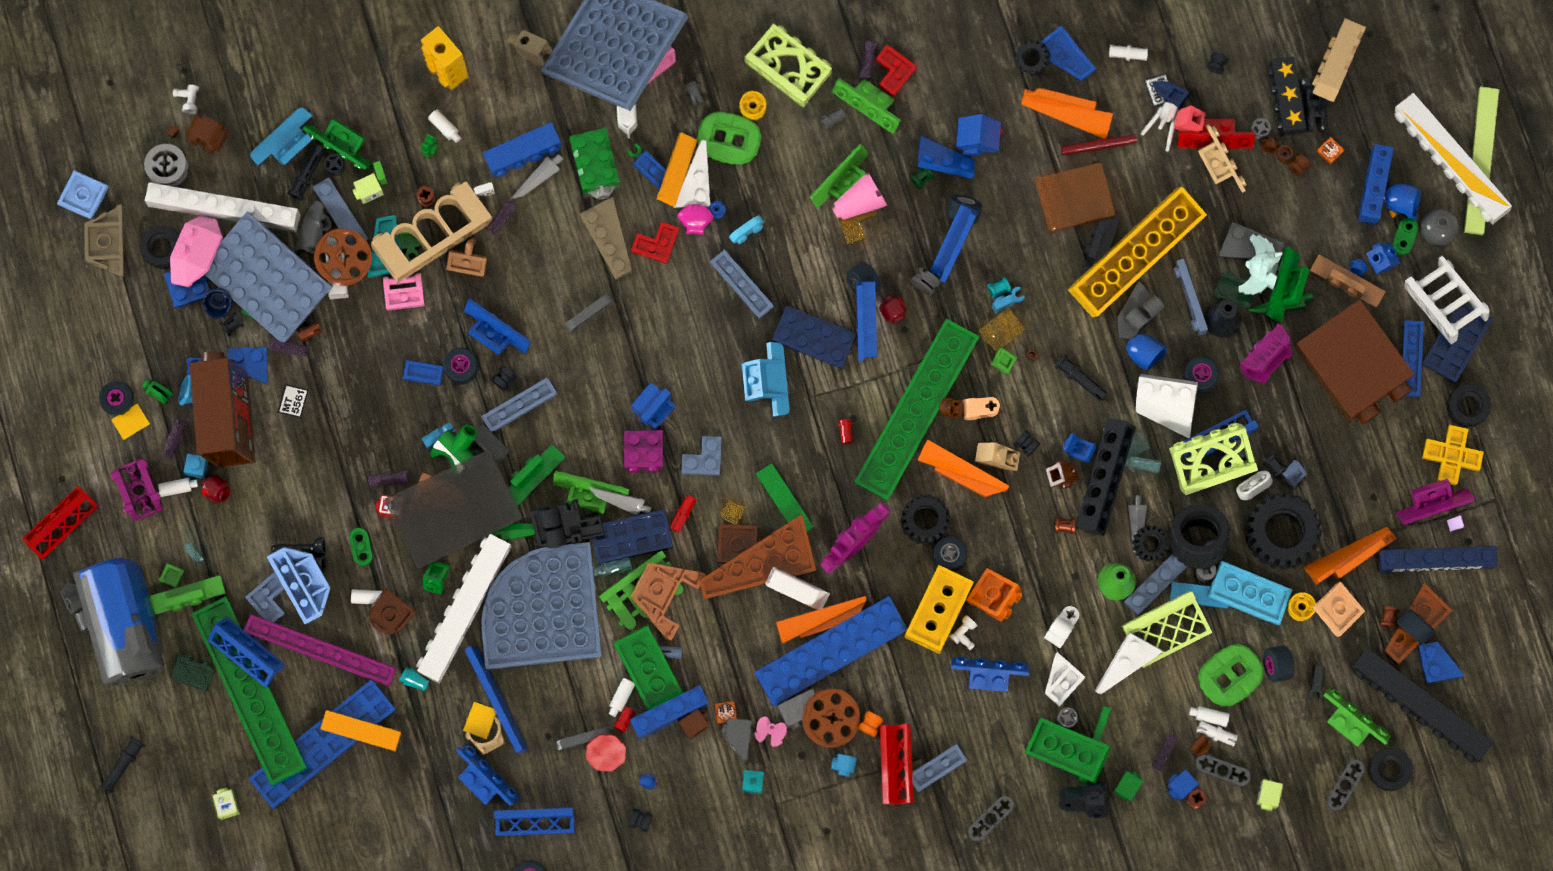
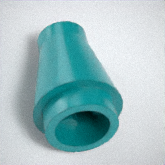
[399,667,429,691]

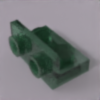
[1213,272,1254,309]
[170,654,216,692]

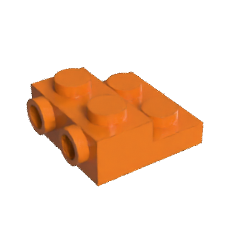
[967,568,1022,622]

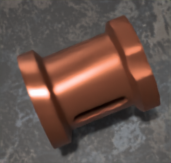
[417,186,435,207]
[1054,516,1075,535]
[1379,606,1400,629]
[1187,789,1206,808]

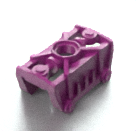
[1240,323,1293,384]
[110,458,162,521]

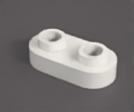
[1236,471,1273,500]

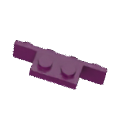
[1396,479,1475,524]

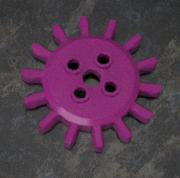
[820,503,891,574]

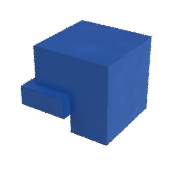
[956,114,1001,157]
[631,383,675,430]

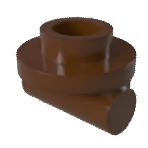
[1189,733,1211,755]

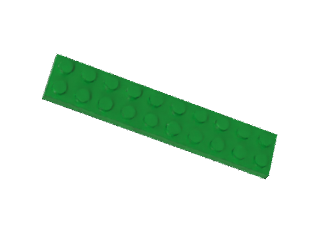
[854,319,980,502]
[191,597,308,786]

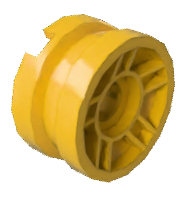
[740,91,766,121]
[1287,593,1316,621]

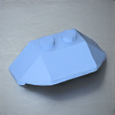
[267,547,331,624]

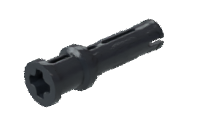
[288,145,326,201]
[1055,354,1108,402]
[100,736,146,793]

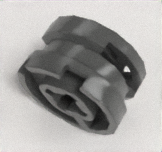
[910,268,941,296]

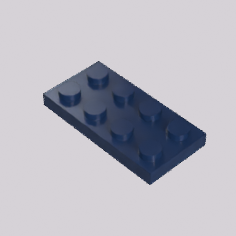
[1422,303,1493,384]
[772,305,857,369]
[592,509,673,565]

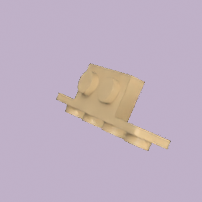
[1198,124,1246,193]

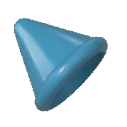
[178,375,193,405]

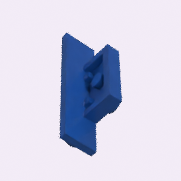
[464,298,531,355]
[951,656,1029,692]
[456,743,520,806]

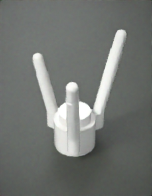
[1141,102,1178,152]

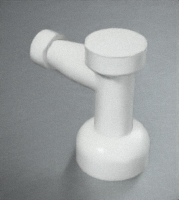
[173,85,199,114]
[949,615,977,650]

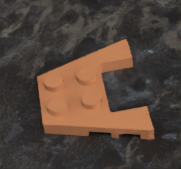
[631,563,706,641]

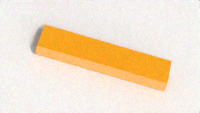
[657,132,698,207]
[320,710,401,752]

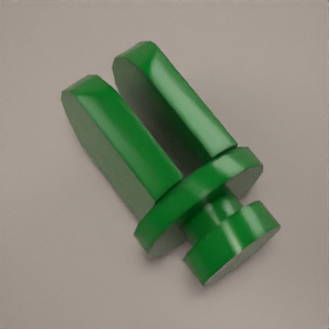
[142,378,172,404]

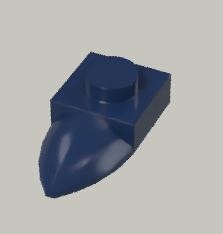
[1152,81,1190,110]

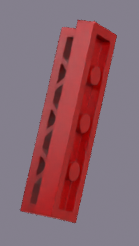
[22,485,99,560]
[880,724,914,805]

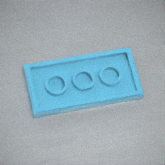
[1207,561,1293,626]

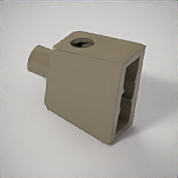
[508,30,552,68]

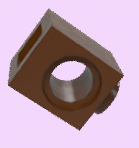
[678,709,710,740]

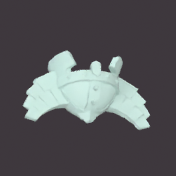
[1238,234,1282,295]

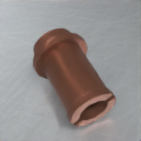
[297,321,322,342]

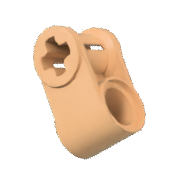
[962,397,1000,420]

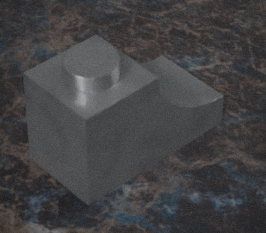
[777,689,815,730]

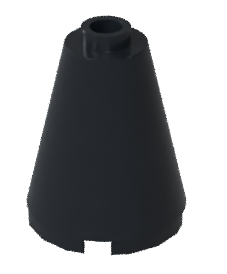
[1204,300,1242,338]

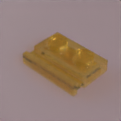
[978,308,1025,353]

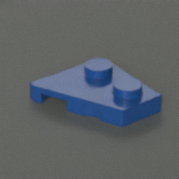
[1417,642,1463,684]

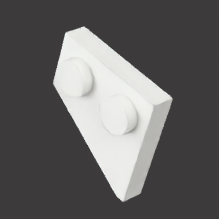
[1045,652,1085,707]

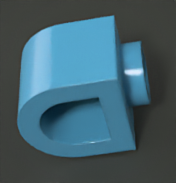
[831,754,857,777]

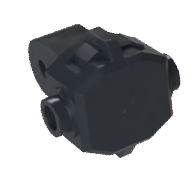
[1059,779,1110,819]

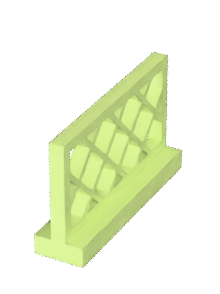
[1121,591,1212,668]

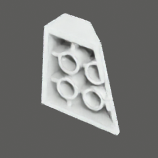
[1135,374,1198,438]

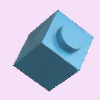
[184,454,209,479]

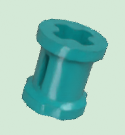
[987,277,1012,300]

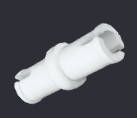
[1109,45,1148,61]
[1197,721,1238,747]

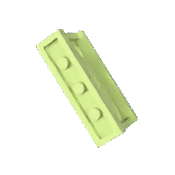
[745,24,832,108]
[1169,423,1258,495]

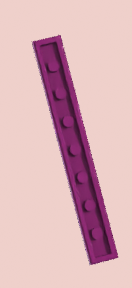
[244,614,397,687]

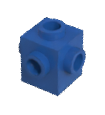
[1366,242,1400,274]

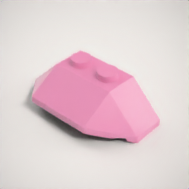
[170,216,223,287]

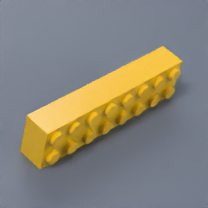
[1067,187,1207,318]

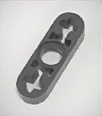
[565,293,615,333]
[555,727,611,752]
[1195,755,1251,787]
[1326,760,1365,811]
[968,796,1014,842]

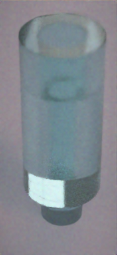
[1125,456,1161,474]
[593,557,632,578]

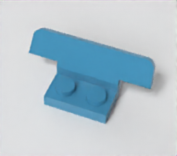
[250,108,313,166]
[742,342,790,417]

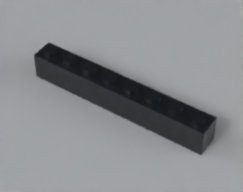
[1350,648,1494,763]

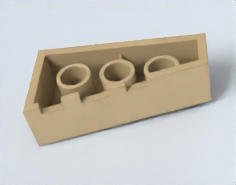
[1312,19,1366,102]

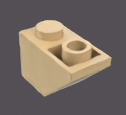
[975,442,1020,471]

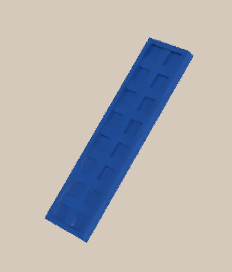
[754,596,908,706]
[248,679,396,809]

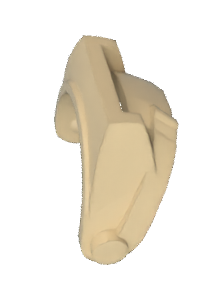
[465,717,505,755]

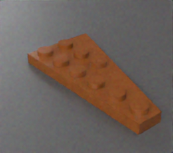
[699,514,816,599]

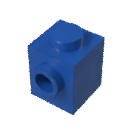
[1167,769,1199,801]

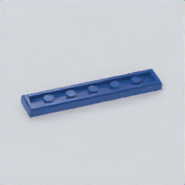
[465,646,529,753]

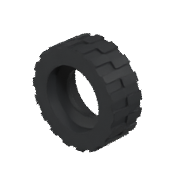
[140,225,179,269]
[1447,383,1491,428]
[1368,747,1413,791]

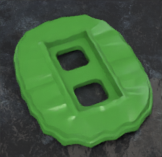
[697,112,762,165]
[1198,644,1264,707]

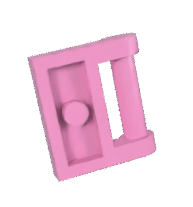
[383,273,425,311]

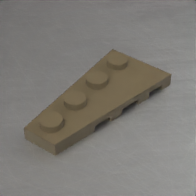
[579,197,632,280]

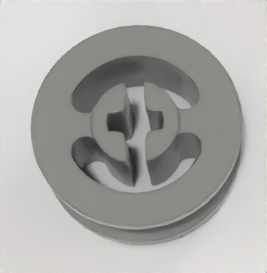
[144,144,189,187]

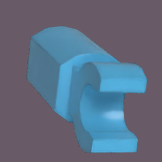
[421,422,456,450]

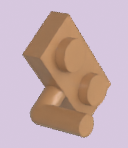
[446,237,487,277]

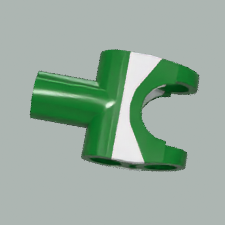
[430,424,478,479]

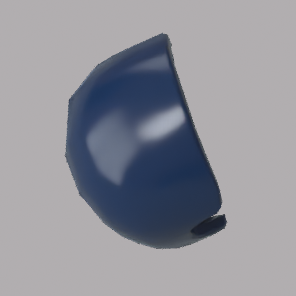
[203,288,232,319]

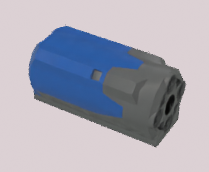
[73,558,164,686]

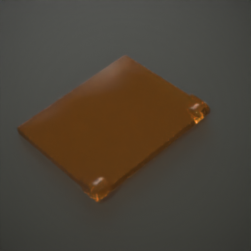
[1035,163,1115,232]

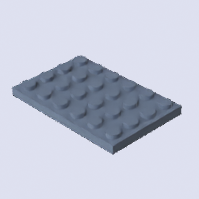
[204,212,333,344]

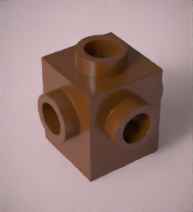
[1046,460,1079,489]

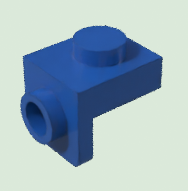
[1063,433,1097,464]

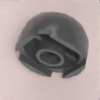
[1419,208,1459,247]

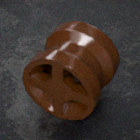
[1287,153,1311,177]
[939,397,964,419]

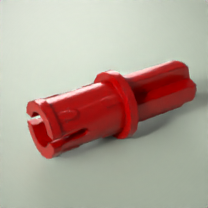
[670,495,697,533]

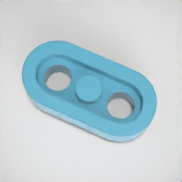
[729,215,764,244]

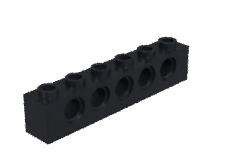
[1076,418,1136,536]

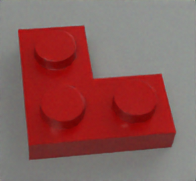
[876,45,917,97]
[631,222,679,264]

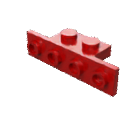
[1177,119,1255,149]

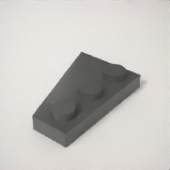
[1218,222,1285,259]

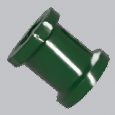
[909,168,934,189]

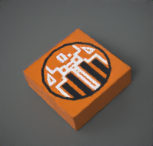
[1317,137,1344,164]
[715,701,737,724]

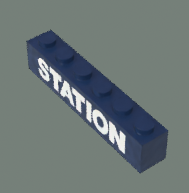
[1377,546,1498,573]

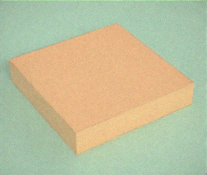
[1312,582,1365,637]

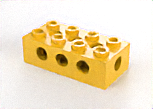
[421,26,469,90]
[905,565,974,654]

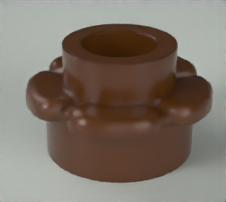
[1261,137,1280,153]
[1275,145,1294,163]

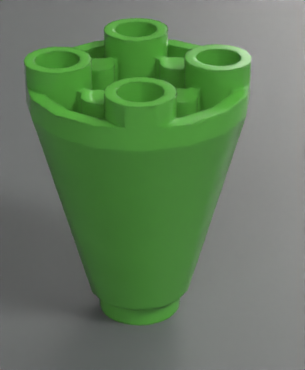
[1097,562,1136,601]

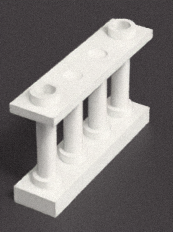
[1404,256,1489,344]

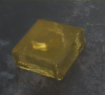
[720,499,746,525]

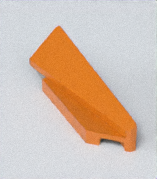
[1021,88,1113,139]
[918,440,1009,498]
[1304,527,1396,586]
[776,596,867,644]

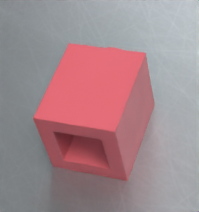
[1174,106,1206,132]

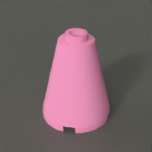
[832,173,887,220]

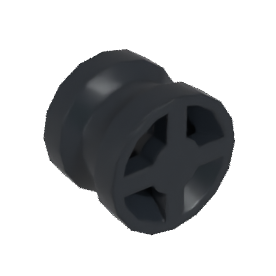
[1206,52,1229,74]
[324,154,345,176]

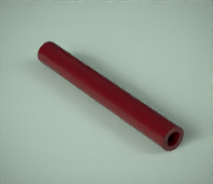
[1061,134,1137,156]

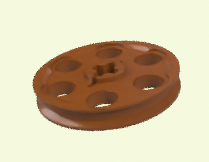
[314,229,372,286]
[802,689,860,748]

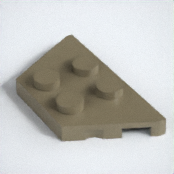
[84,204,125,277]

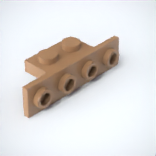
[1310,254,1386,308]

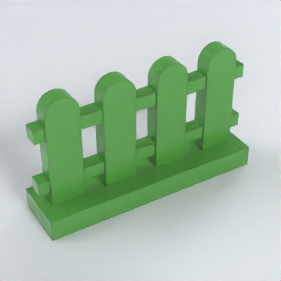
[598,551,683,629]

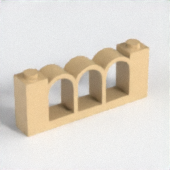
[371,182,492,284]

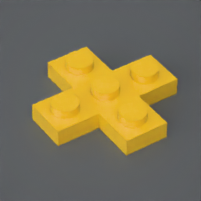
[1422,425,1484,485]

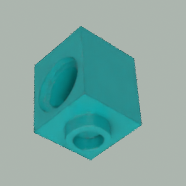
[742,770,764,794]

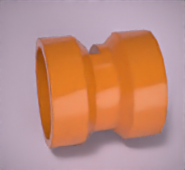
[858,711,884,737]

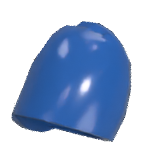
[1384,184,1421,220]
[1126,334,1167,371]

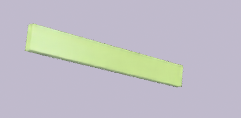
[1464,87,1499,235]

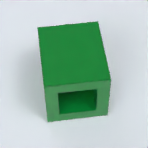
[1113,770,1143,803]

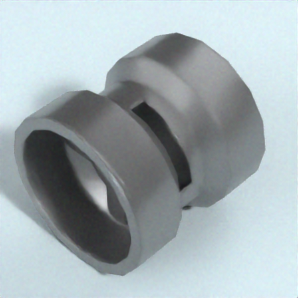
[1057,708,1078,729]

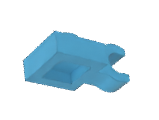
[992,287,1025,314]

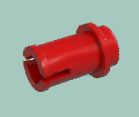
[838,419,854,444]
[614,707,636,733]

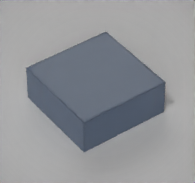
[1282,460,1307,487]

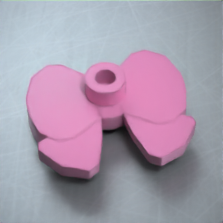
[754,716,787,747]

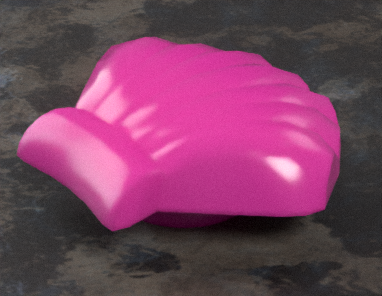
[677,204,714,235]

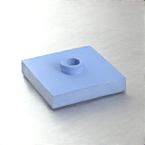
[57,170,109,220]

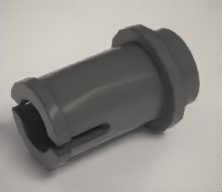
[685,81,704,107]
[821,108,846,129]

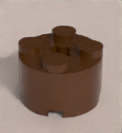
[185,114,229,155]

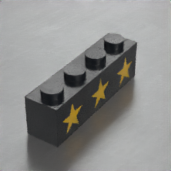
[1267,56,1306,136]

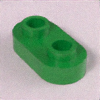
[1392,218,1418,256]
[349,528,373,567]

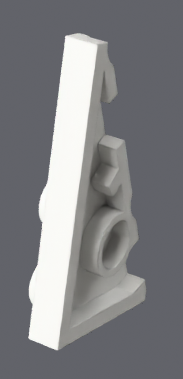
[673,140,710,208]
[1095,632,1162,695]

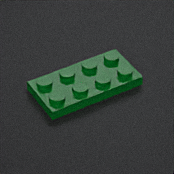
[613,625,683,711]
[1025,718,1111,783]

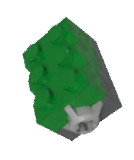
[569,128,621,199]

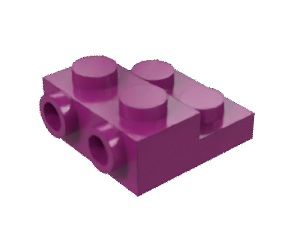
[624,430,663,473]

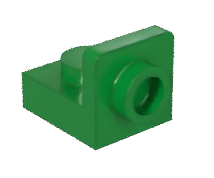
[423,561,450,594]

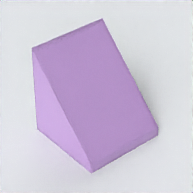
[1447,515,1464,532]

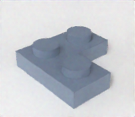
[681,436,722,476]
[245,572,285,623]

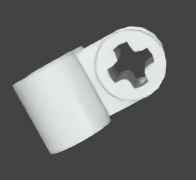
[1044,606,1079,648]

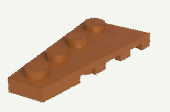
[1384,583,1453,665]

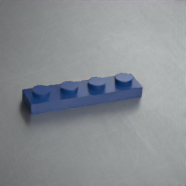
[1403,320,1424,397]

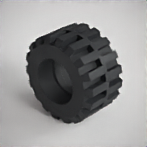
[901,494,950,545]

